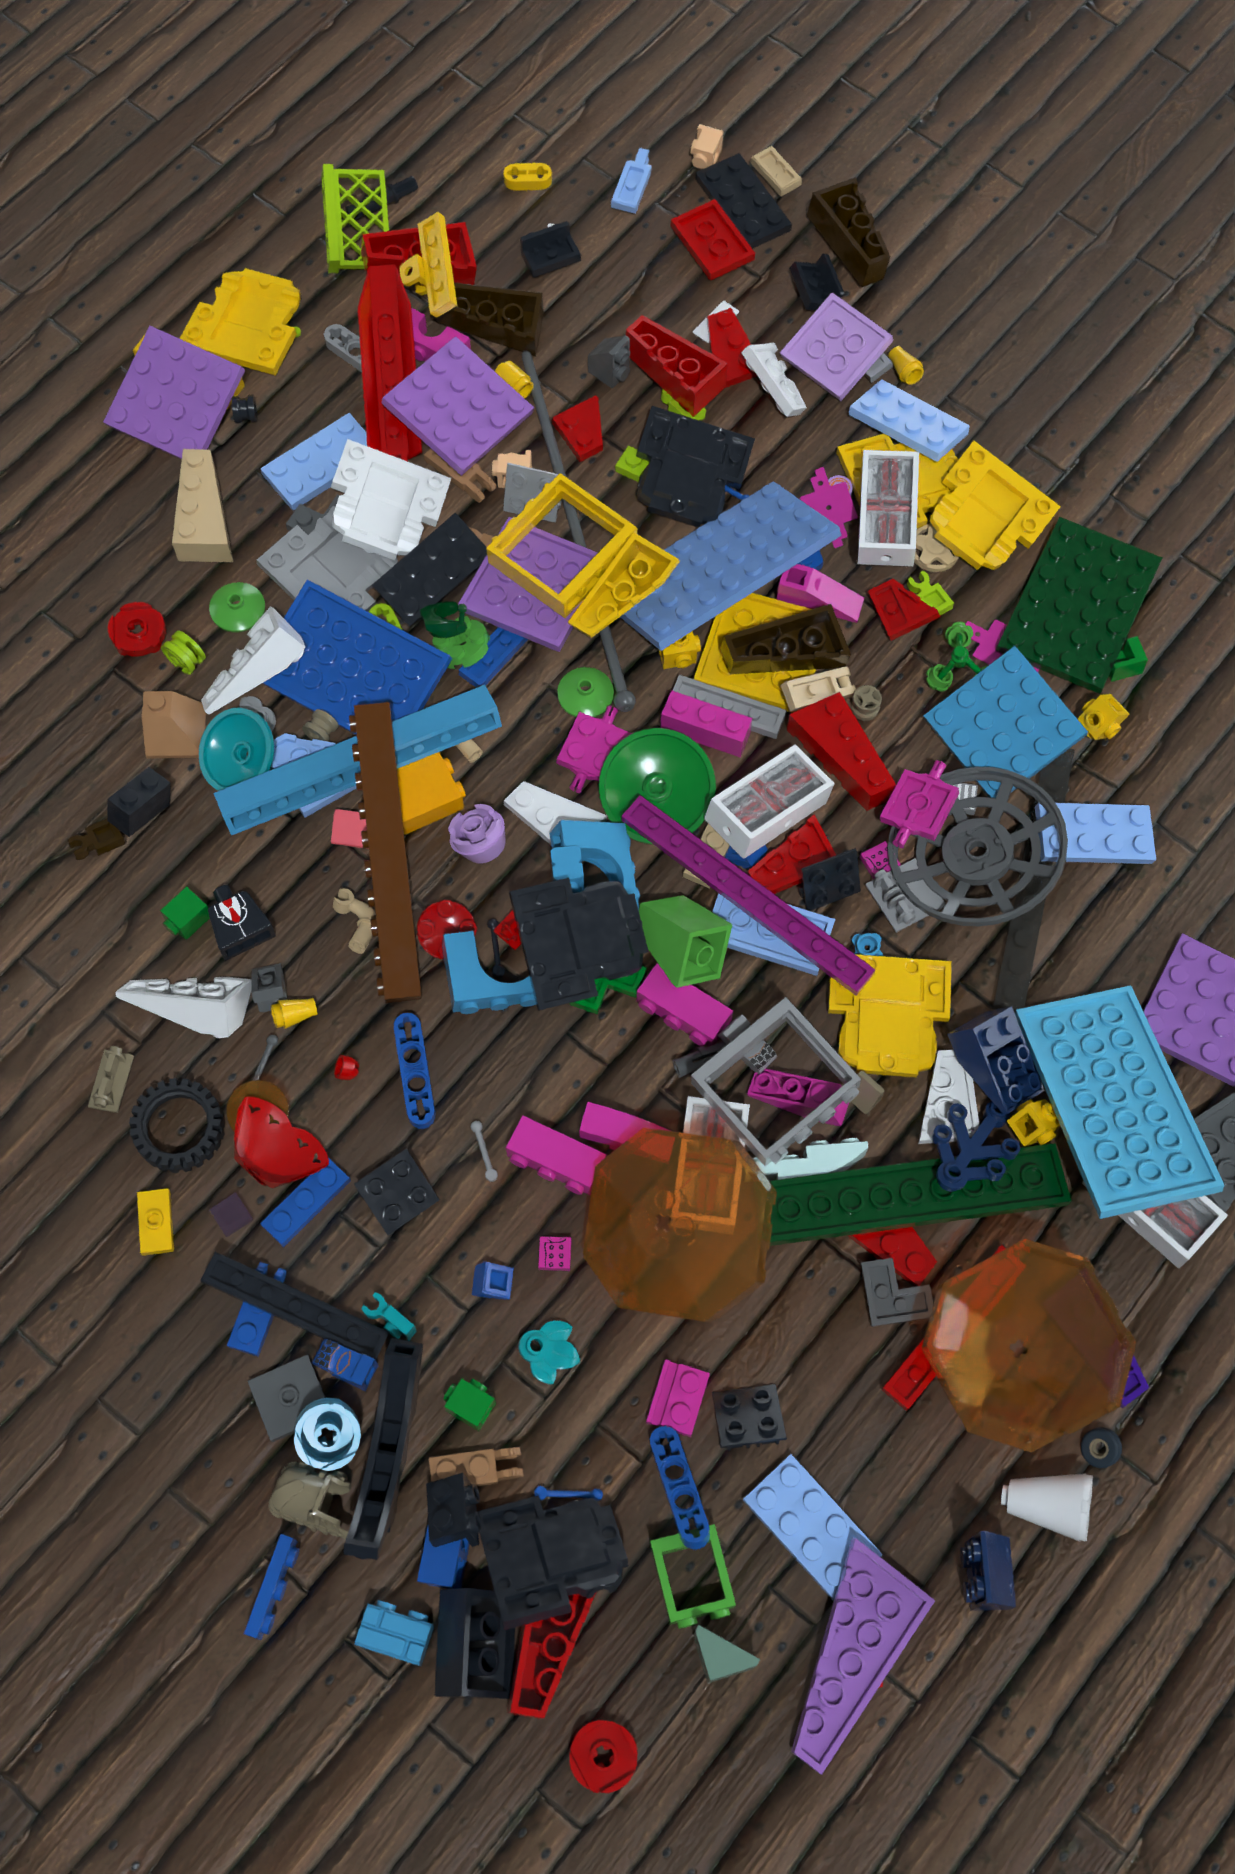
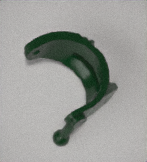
[420,601,467,638]

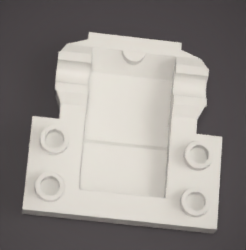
[331,439,451,560]

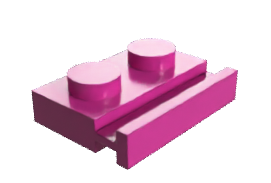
[646,1359,710,1437]

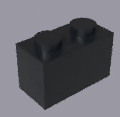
[107,767,171,837]

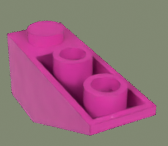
[777,564,864,623]
[747,1069,849,1127]

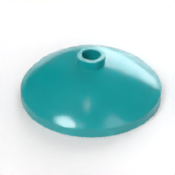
[199,708,274,791]

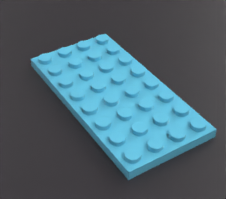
[1015,985,1224,1219]

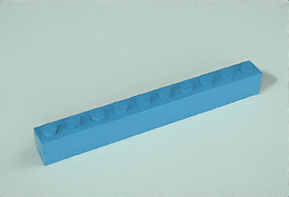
[213,685,502,836]

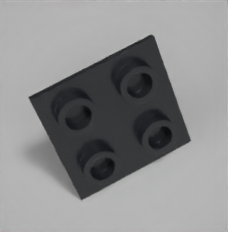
[798,848,861,911]
[354,1149,440,1235]
[712,1384,787,1451]

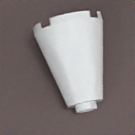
[1001,1474,1093,1541]

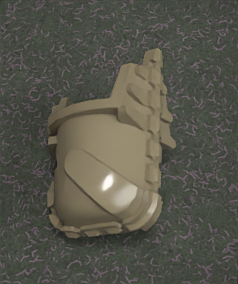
[268,1462,351,1540]

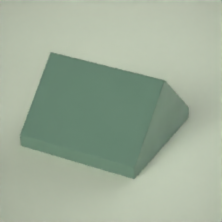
[693,1625,760,1684]

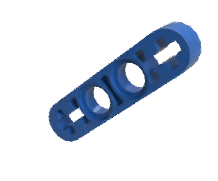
[394,1013,436,1129]
[650,1426,710,1550]

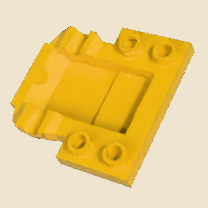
[179,268,301,375]
[837,434,959,529]
[930,441,1061,570]
[828,954,952,1078]

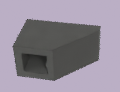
[588,335,630,389]

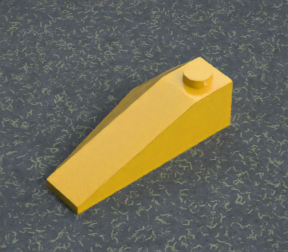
[568,532,680,638]

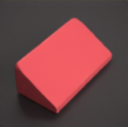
[331,809,369,849]

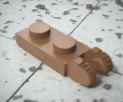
[424,449,496,503]
[429,1447,523,1486]

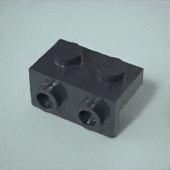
[520,221,581,278]
[789,253,844,310]
[426,1473,482,1548]

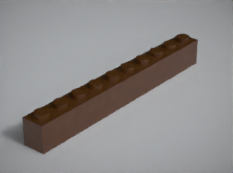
[349,702,421,1003]

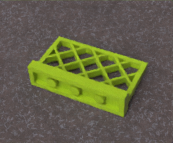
[321,164,389,273]

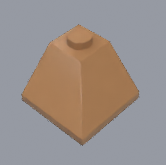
[142,691,207,759]

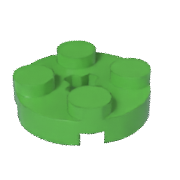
[432,616,490,669]

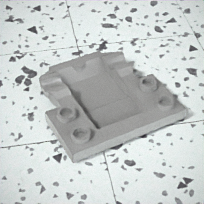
[257,506,398,612]

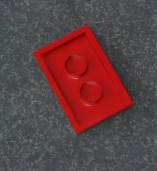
[671,199,755,281]

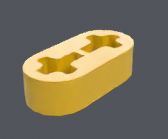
[503,163,552,191]

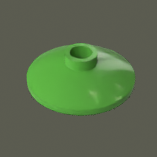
[209,582,265,632]
[557,667,614,718]

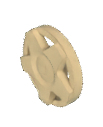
[914,523,959,572]

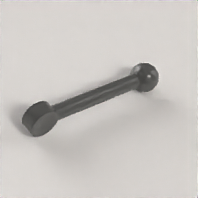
[246,1035,278,1094]

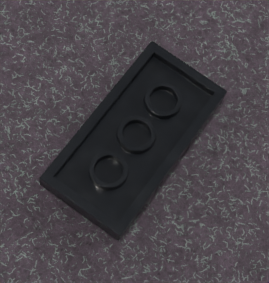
[695,153,792,249]
[372,513,487,629]

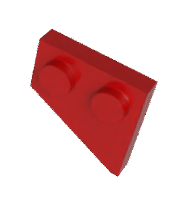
[552,395,603,462]
[868,579,940,641]

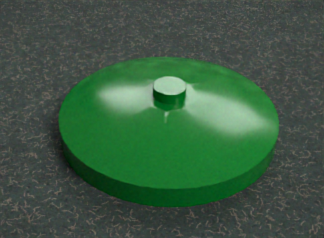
[599,728,716,845]

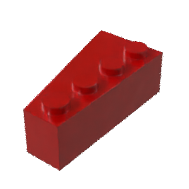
[361,222,477,285]
[626,315,728,417]
[787,692,896,811]
[507,1592,597,1719]

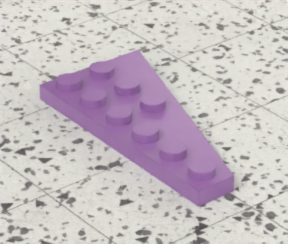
[791,1538,935,1775]

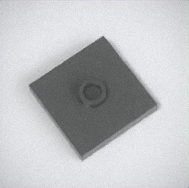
[247,1354,325,1442]

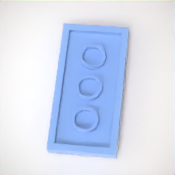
[849,379,970,462]
[260,413,367,511]
[1035,803,1156,864]
[712,894,835,976]
[743,1454,883,1601]

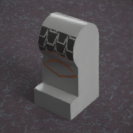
[718,1014,777,1074]

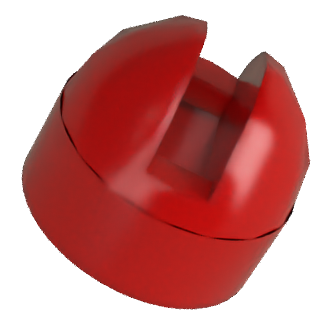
[334,1055,359,1080]

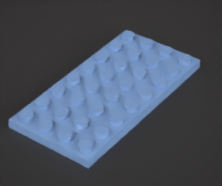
[620,481,841,651]

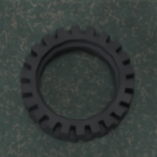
[129,1078,225,1173]

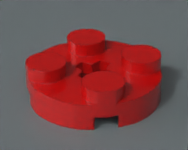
[108,602,166,657]
[569,1720,638,1793]

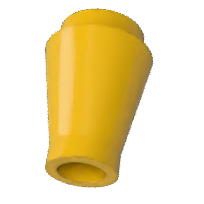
[888,346,924,385]
[271,998,317,1029]

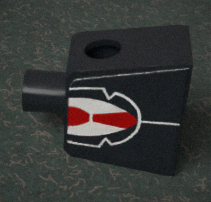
[208,885,276,961]

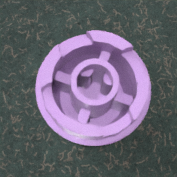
[448,804,506,864]

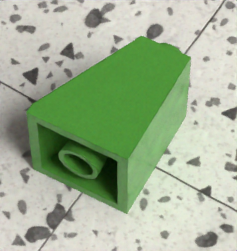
[639,895,732,988]

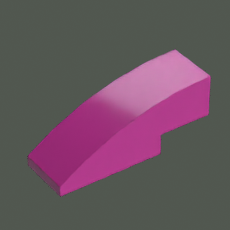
[579,1102,677,1164]

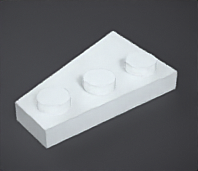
[741,343,807,417]
[504,781,607,845]
[918,1050,980,1144]

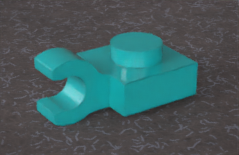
[361,1292,417,1341]

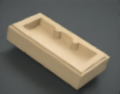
[751,146,802,197]

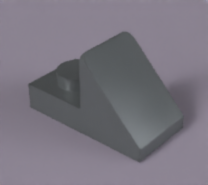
[251,963,288,1012]

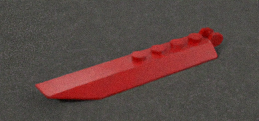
[358,264,422,462]

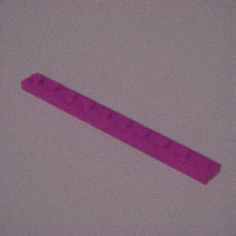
[621,795,875,996]

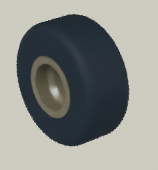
[1081,1427,1122,1468]

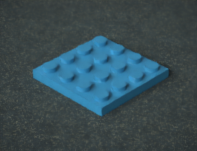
[923,646,1088,799]

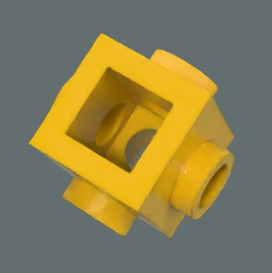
[658,631,701,669]
[1078,694,1130,740]
[1007,1099,1061,1147]

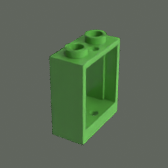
[650,1524,736,1629]

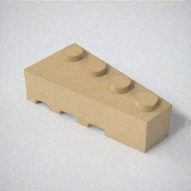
[172,449,233,562]

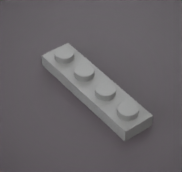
[672,675,786,739]

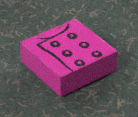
[860,841,901,880]
[538,1236,571,1271]

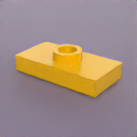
[137,1188,174,1256]

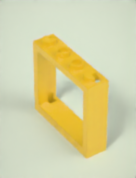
[486,473,638,618]

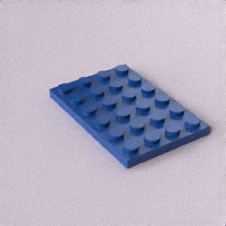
[261,579,452,736]

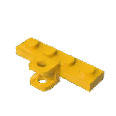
[400,212,457,317]

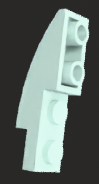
[743,1138,868,1183]

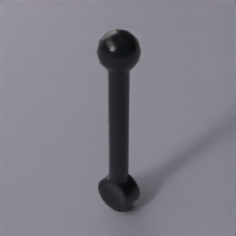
[487,918,505,977]

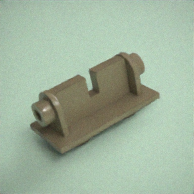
[88,1046,134,1113]

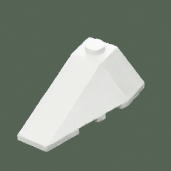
[201,606,305,714]
[116,977,251,1038]

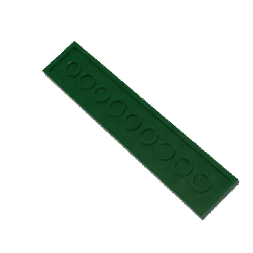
[752,1143,1071,1247]

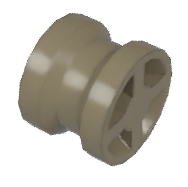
[851,685,882,721]
[302,709,339,741]

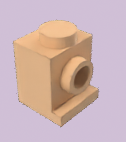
[690,124,723,169]
[492,450,532,488]

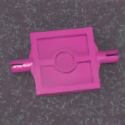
[556,706,632,793]
[880,760,959,848]

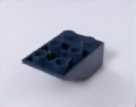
[947,1006,1045,1115]
[960,1531,1016,1611]

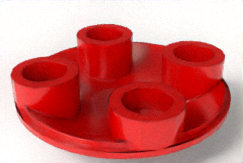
[417,900,477,960]

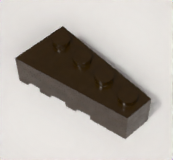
[807,177,891,287]
[435,283,544,357]
[720,604,851,675]

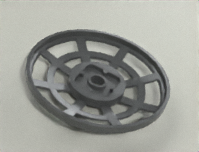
[888,767,1068,927]

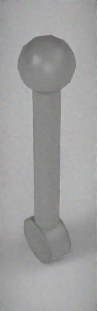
[470,1121,498,1182]

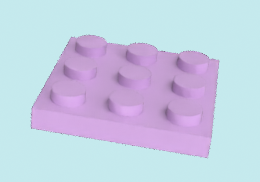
[780,293,894,401]

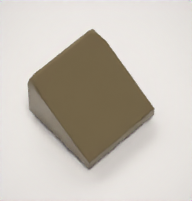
[851,1070,884,1114]

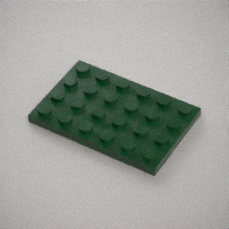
[996,517,1162,694]

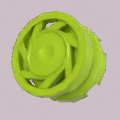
[161,630,206,675]

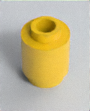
[495,361,533,399]

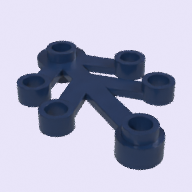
[931,1101,1021,1192]

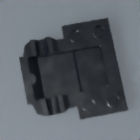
[636,406,755,528]
[509,878,649,1011]
[477,1496,629,1630]

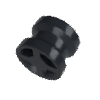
[231,394,257,424]

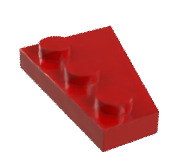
[707,308,757,388]
[748,814,836,894]
[848,1227,937,1287]

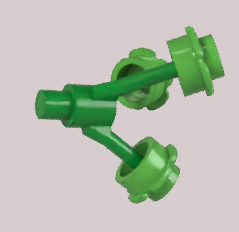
[926,622,988,692]

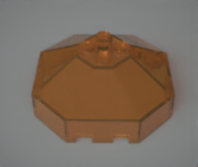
[583,1127,777,1322]
[922,1239,1136,1453]

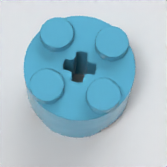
[294,1398,361,1471]

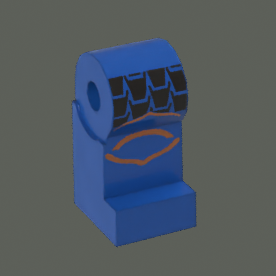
[312,1339,378,1391]

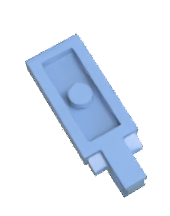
[611,148,652,214]

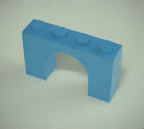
[550,820,640,910]
[442,931,536,1014]

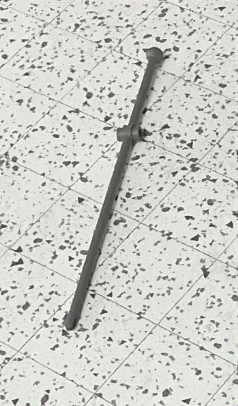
[522,351,636,712]

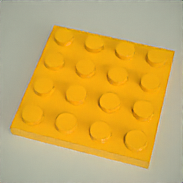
[694,593,817,713]

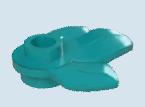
[518,1321,580,1385]

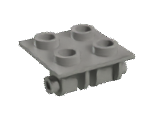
[503,463,562,523]
[865,858,946,933]

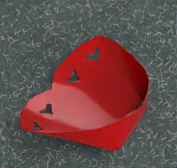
[234,1096,329,1189]

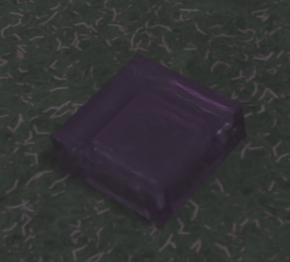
[209,1193,253,1237]

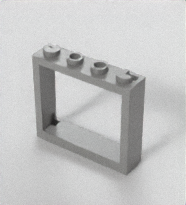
[691,997,861,1166]

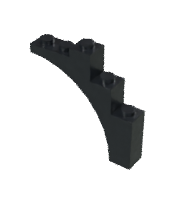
[344,1338,423,1560]

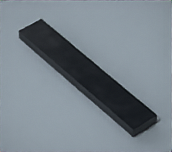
[200,1252,389,1360]

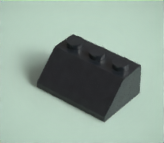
[434,1588,515,1699]

